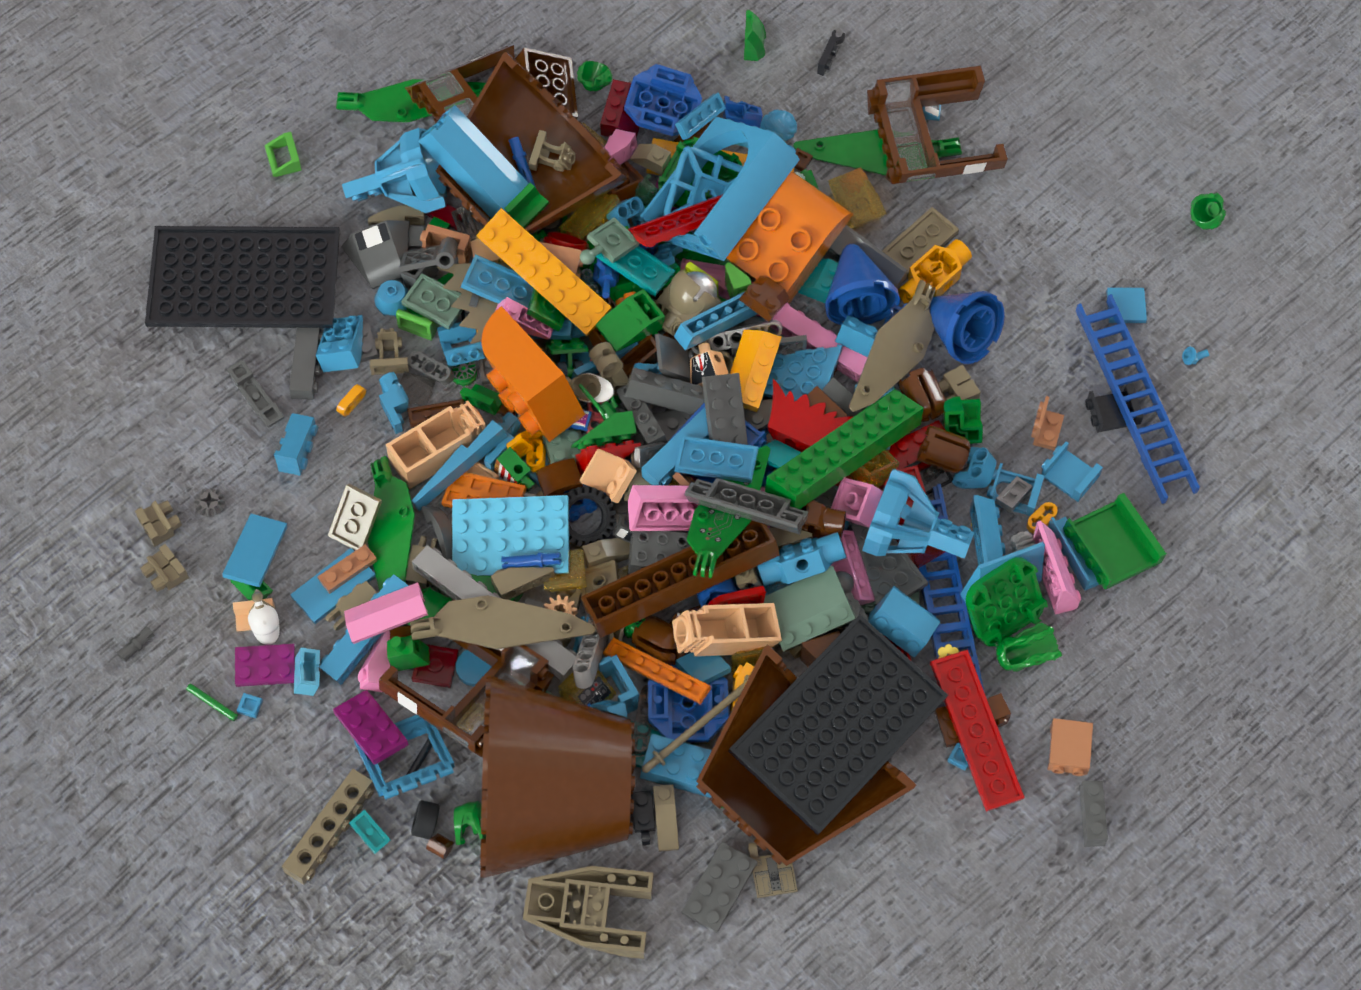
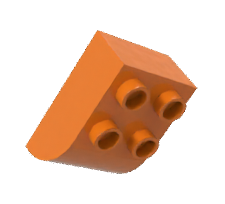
[726,172,853,304]
[482,306,585,442]

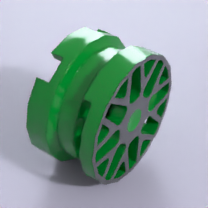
[450,358,477,387]

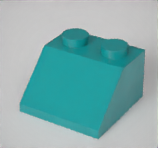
[798,259,838,303]

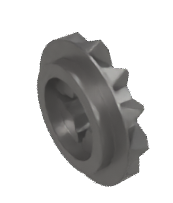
[194,487,225,517]

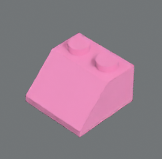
[831,478,883,528]

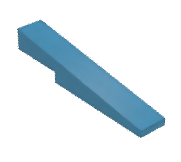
[411,420,507,511]

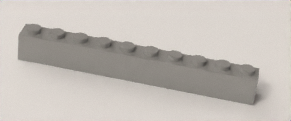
[412,545,577,683]

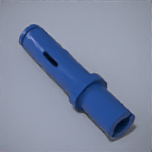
[508,137,536,187]
[501,552,562,569]

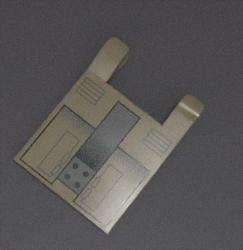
[748,843,798,898]

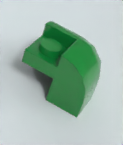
[943,396,983,444]

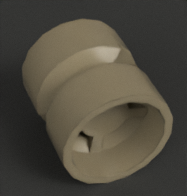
[589,342,623,378]

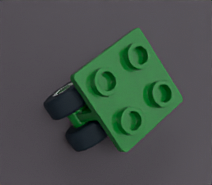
[546,338,588,378]

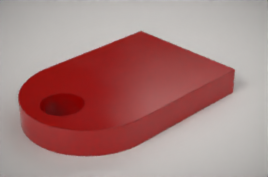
[708,586,766,605]

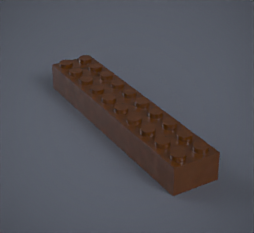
[581,520,780,638]

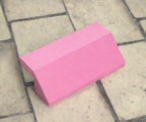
[831,530,875,605]
[344,582,428,644]

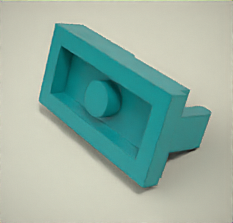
[349,809,391,854]

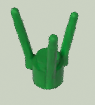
[579,380,618,420]

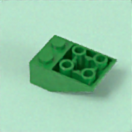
[595,289,665,352]
[571,411,637,450]

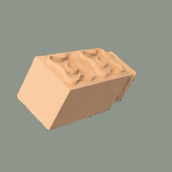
[386,401,486,490]
[672,603,782,657]

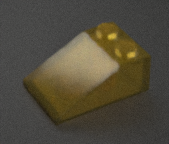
[828,167,886,230]

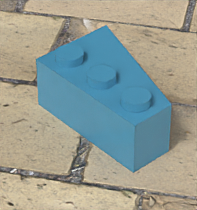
[274,413,318,476]

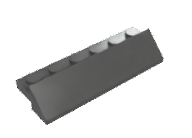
[828,225,908,289]
[685,478,808,534]

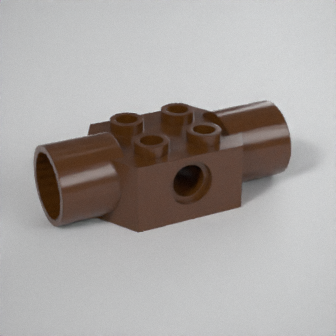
[767,500,846,538]

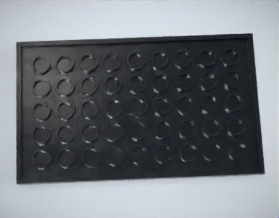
[145,226,340,328]
[728,614,948,835]

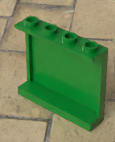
[1063,493,1167,590]

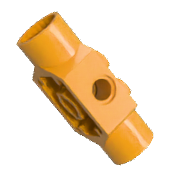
[898,239,972,304]

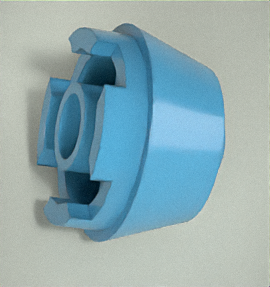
[374,280,409,317]

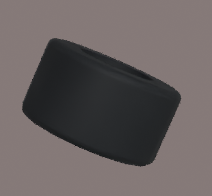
[411,800,440,840]

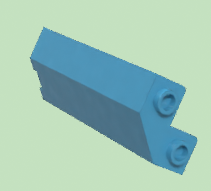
[418,105,529,219]

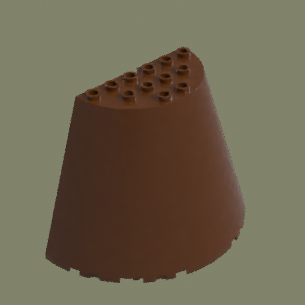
[436,52,629,235]
[696,644,916,866]
[480,676,636,878]

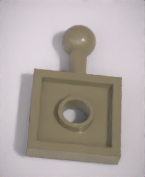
[556,560,619,600]

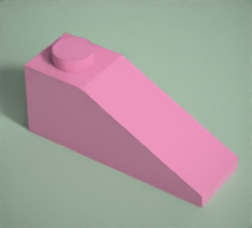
[358,631,390,693]

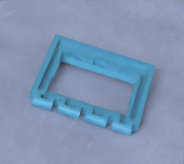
[354,715,455,800]

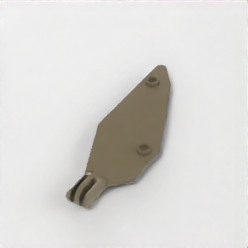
[849,280,936,412]
[410,595,595,649]

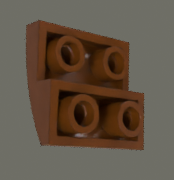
[536,458,583,496]

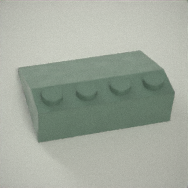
[764,565,856,652]

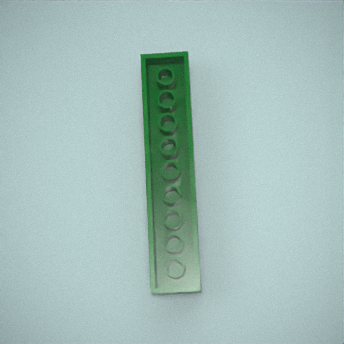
[765,389,924,509]

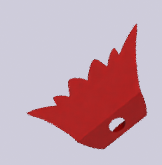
[767,379,854,452]

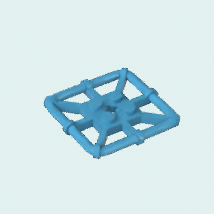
[663,146,743,235]

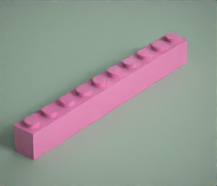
[718,278,867,383]

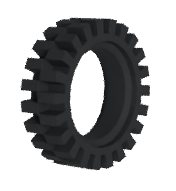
[564,487,616,547]

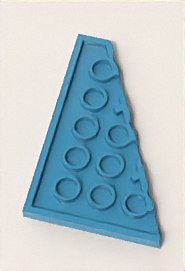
[763,344,843,399]

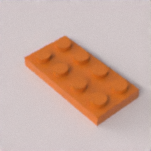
[441,472,526,508]

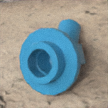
[1182,347,1209,365]

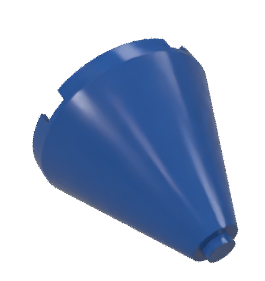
[825,244,900,325]
[929,291,1005,364]

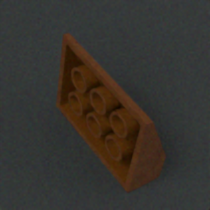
[515,47,578,119]

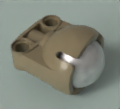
[654,269,721,336]

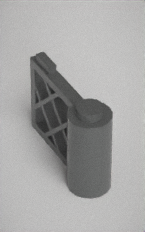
[399,237,458,272]

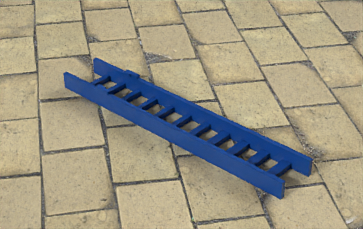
[1075,294,1200,504]

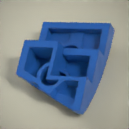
[723,96,763,128]

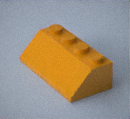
[730,329,781,412]

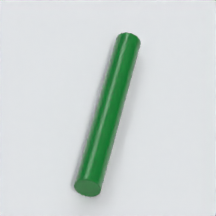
[186,683,238,721]

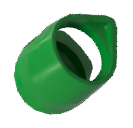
[454,800,486,845]

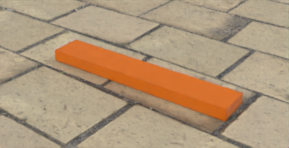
[603,637,711,705]

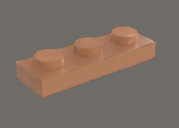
[318,544,377,594]

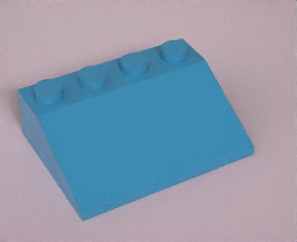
[960,542,1045,603]

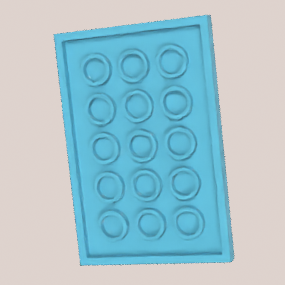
[452,495,569,576]

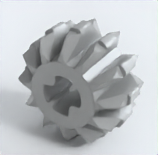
[1011,531,1035,552]

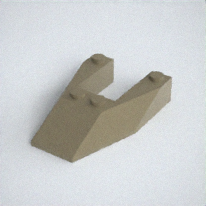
[523,866,654,959]

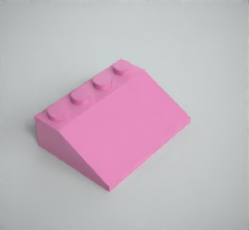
[1033,521,1081,615]

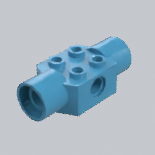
[757,532,847,586]

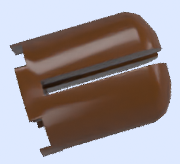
[898,368,946,422]
[917,425,971,474]
[632,615,686,666]

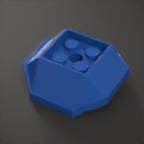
[624,64,702,136]
[648,665,729,742]

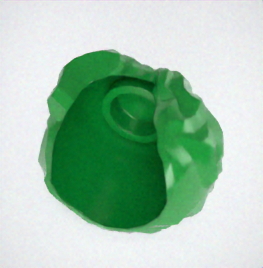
[577,61,613,92]
[1190,193,1226,230]

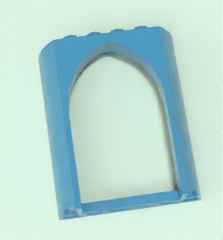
[640,117,800,261]

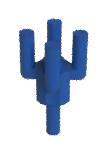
[593,258,619,299]

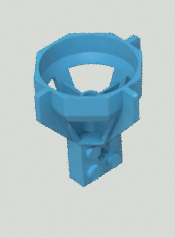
[342,128,447,213]
[862,469,974,559]

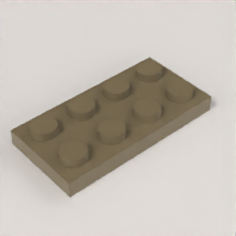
[882,207,959,277]

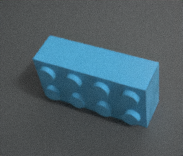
[640,734,712,798]

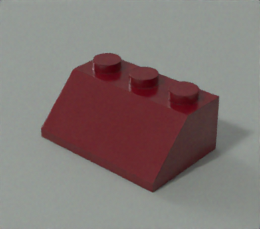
[600,79,640,139]

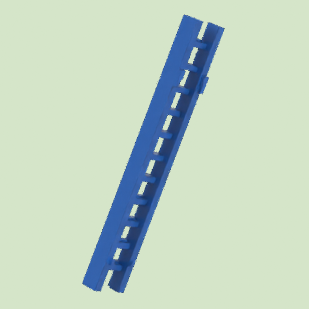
[914,484,985,706]

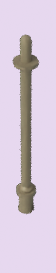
[642,675,750,773]

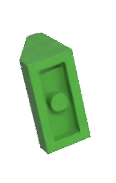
[265,132,302,177]
[725,263,752,299]
[396,309,440,341]

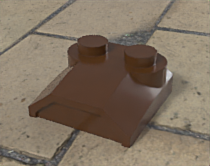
[739,276,790,322]

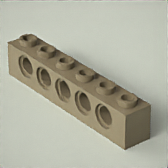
[282,769,375,885]

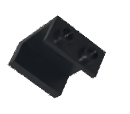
[1085,383,1143,433]

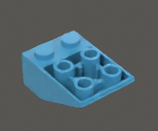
[316,315,363,372]

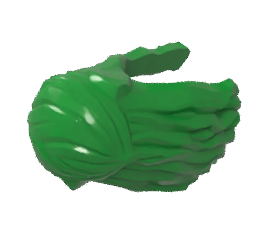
[996,623,1062,672]

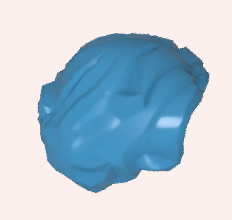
[760,109,797,141]

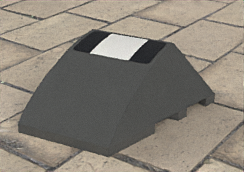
[341,220,410,289]

